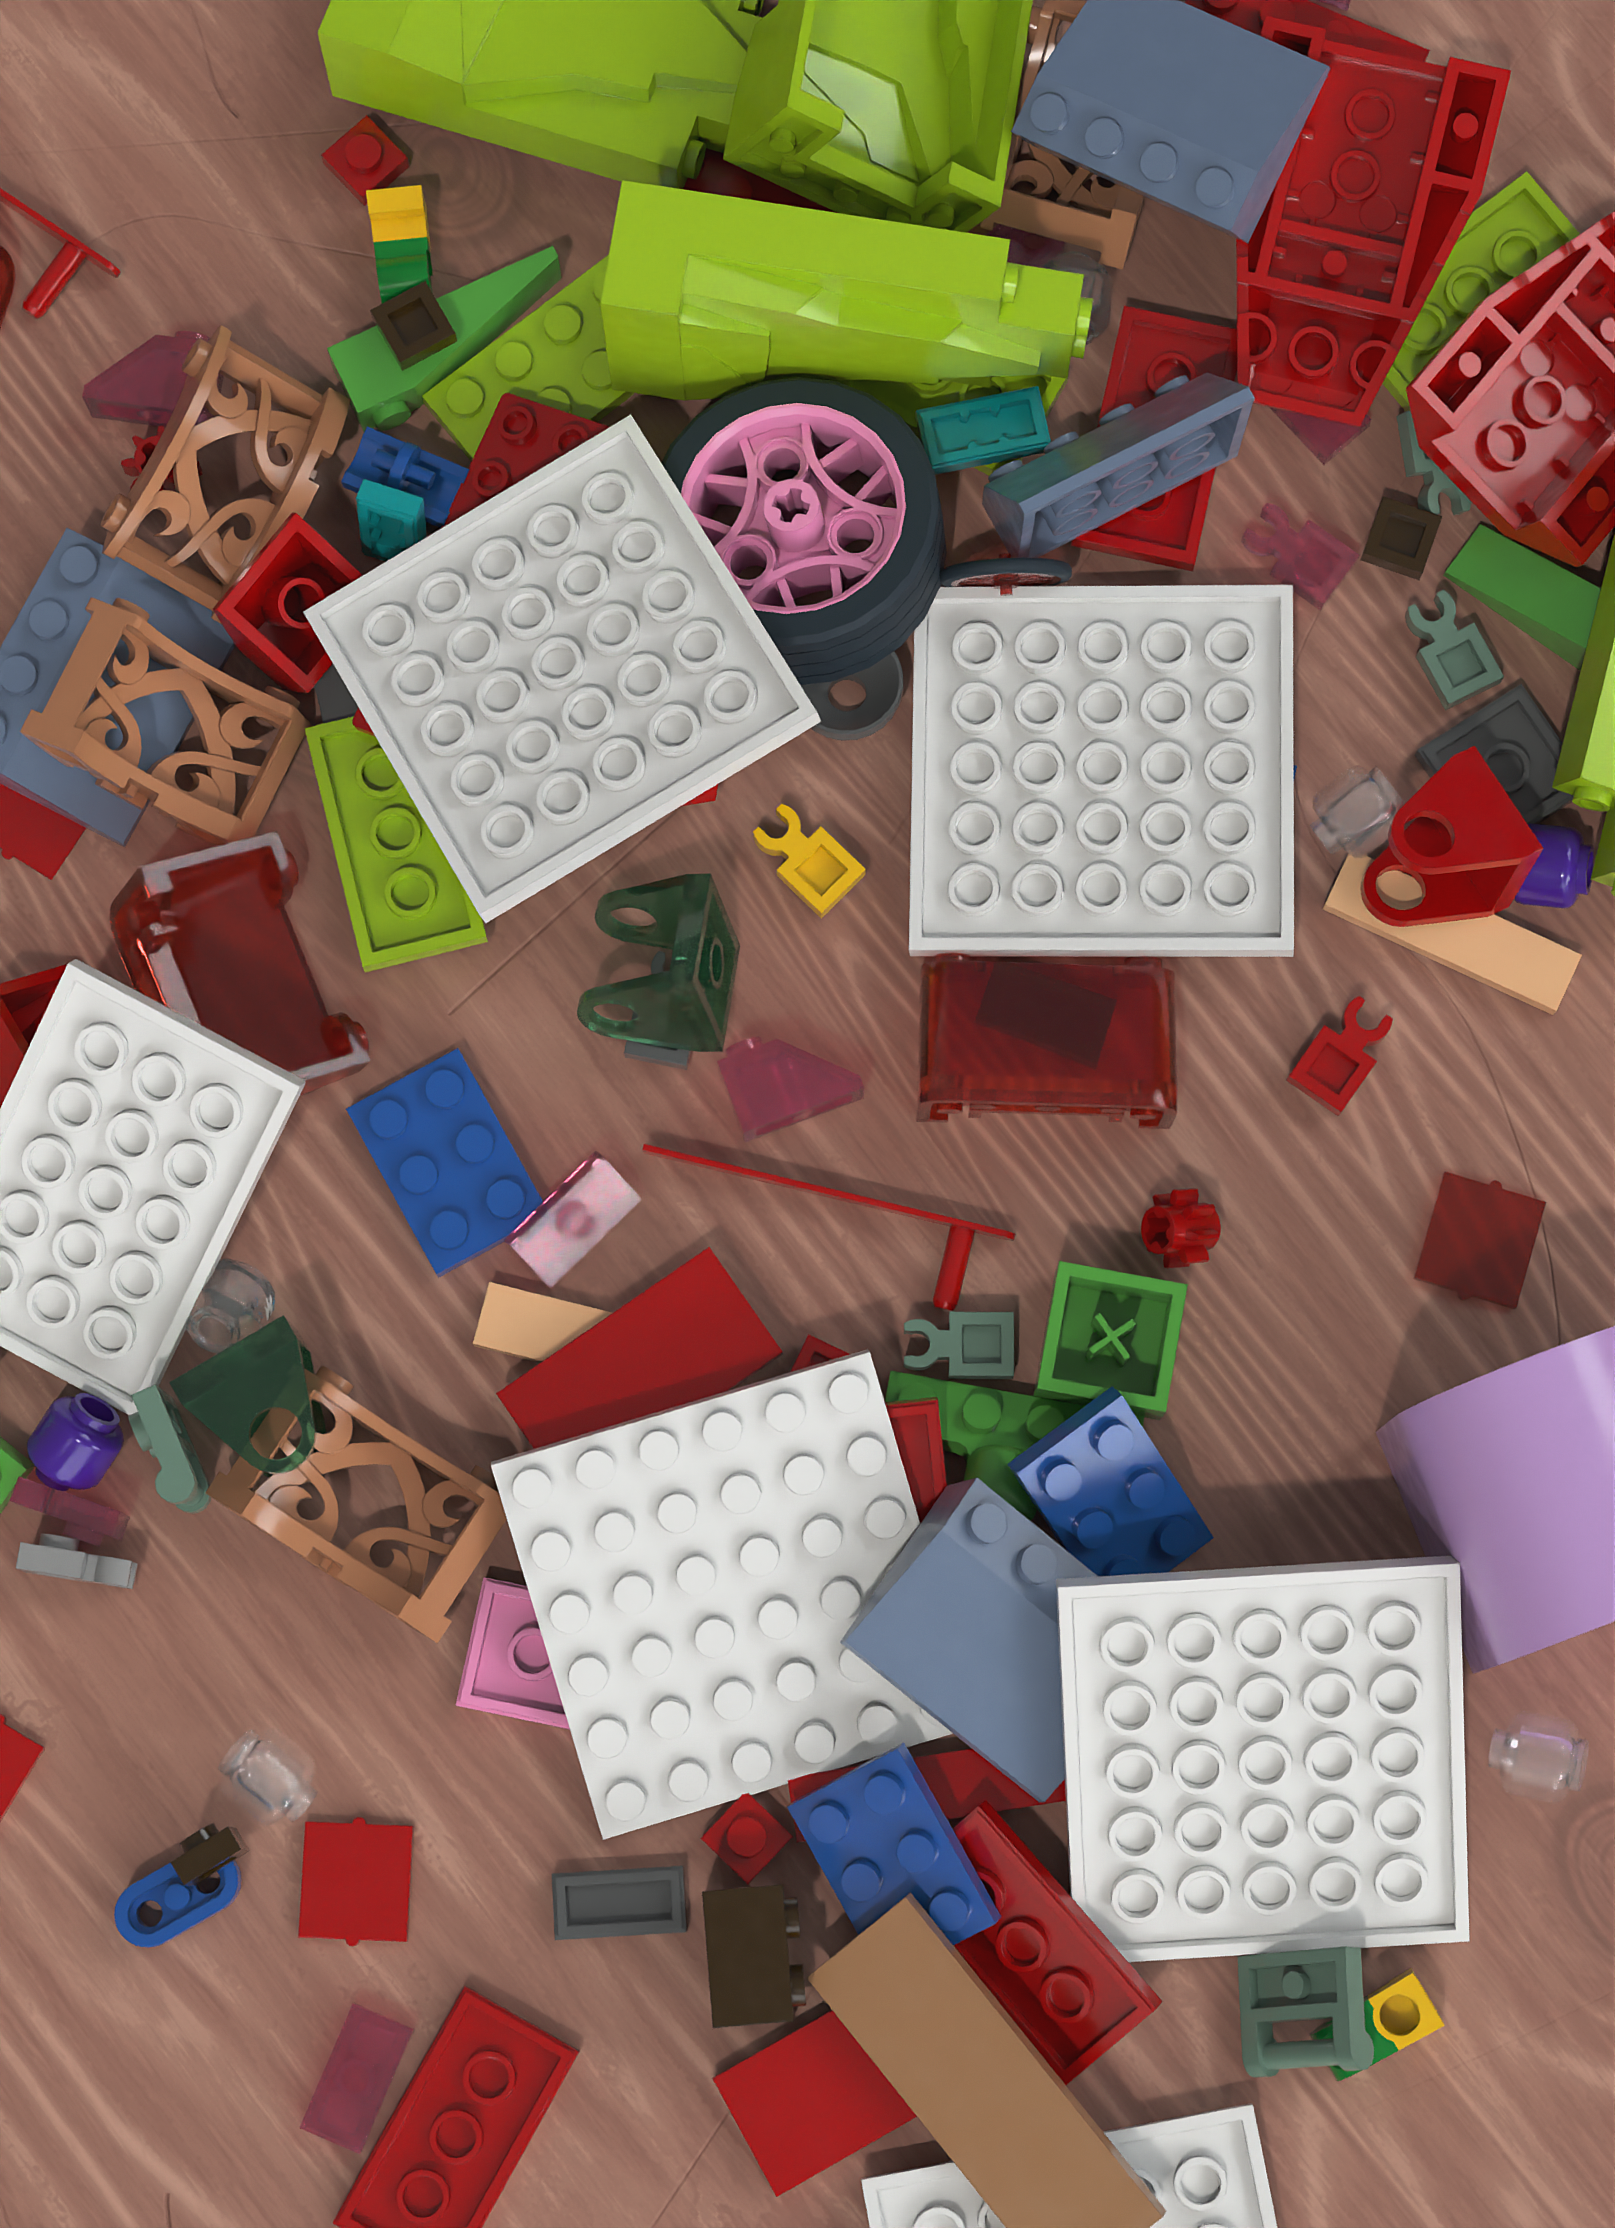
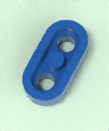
[114,1860,241,1947]

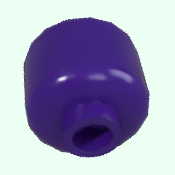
[1514,824,1594,909]
[27,1393,124,1491]

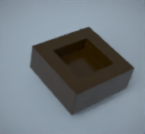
[370,281,457,371]
[1360,496,1442,580]
[171,1823,250,1886]

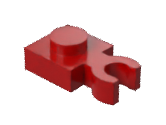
[1286,996,1393,1117]

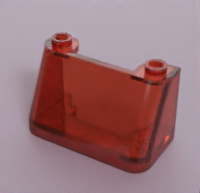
[110,830,370,1096]
[916,953,1178,1129]

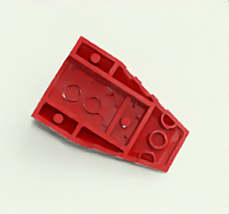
[1236,15,1512,428]
[1406,210,1615,567]

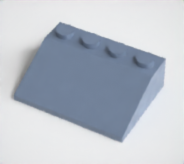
[1011,0,1331,243]
[982,373,1254,558]
[0,528,235,847]
[840,1478,1098,1802]

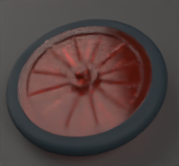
[940,553,1072,596]

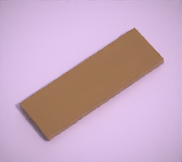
[807,1892,1166,2228]

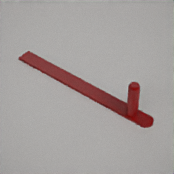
[0,188,121,319]
[642,1144,1016,1311]

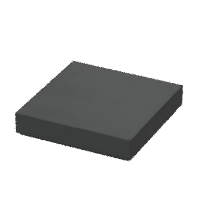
[1415,684,1573,824]

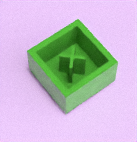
[1033,1261,1188,1420]

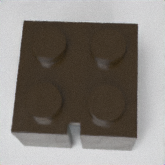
[702,1885,806,2028]

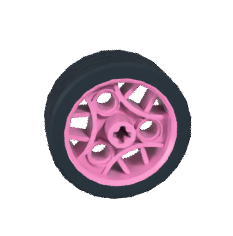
[661,377,947,685]

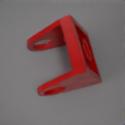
[1360,745,1544,927]

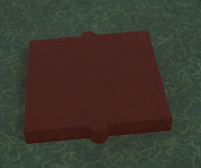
[1413,1172,1546,1310]

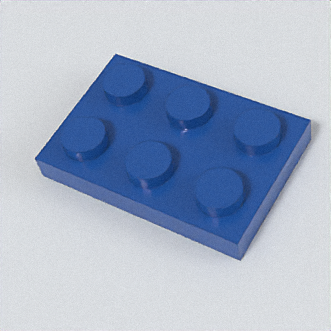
[346,1048,551,1278]
[1007,1387,1214,1577]
[787,1743,1001,1945]

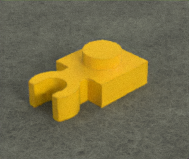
[753,804,866,919]

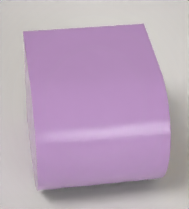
[1376,1326,1615,1674]

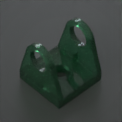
[577,873,740,1052]
[169,1315,327,1478]

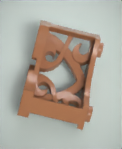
[980,0,1144,270]
[101,325,350,624]
[20,597,312,860]
[205,1363,507,1643]

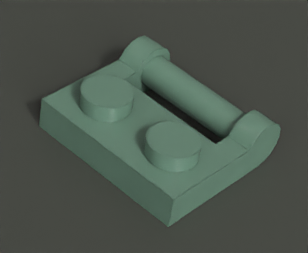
[128,1385,211,1514]
[1237,1946,1374,2078]

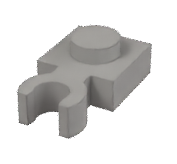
[16,1534,138,1589]

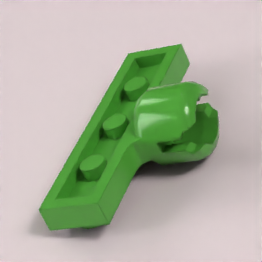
[885,1370,1145,1521]

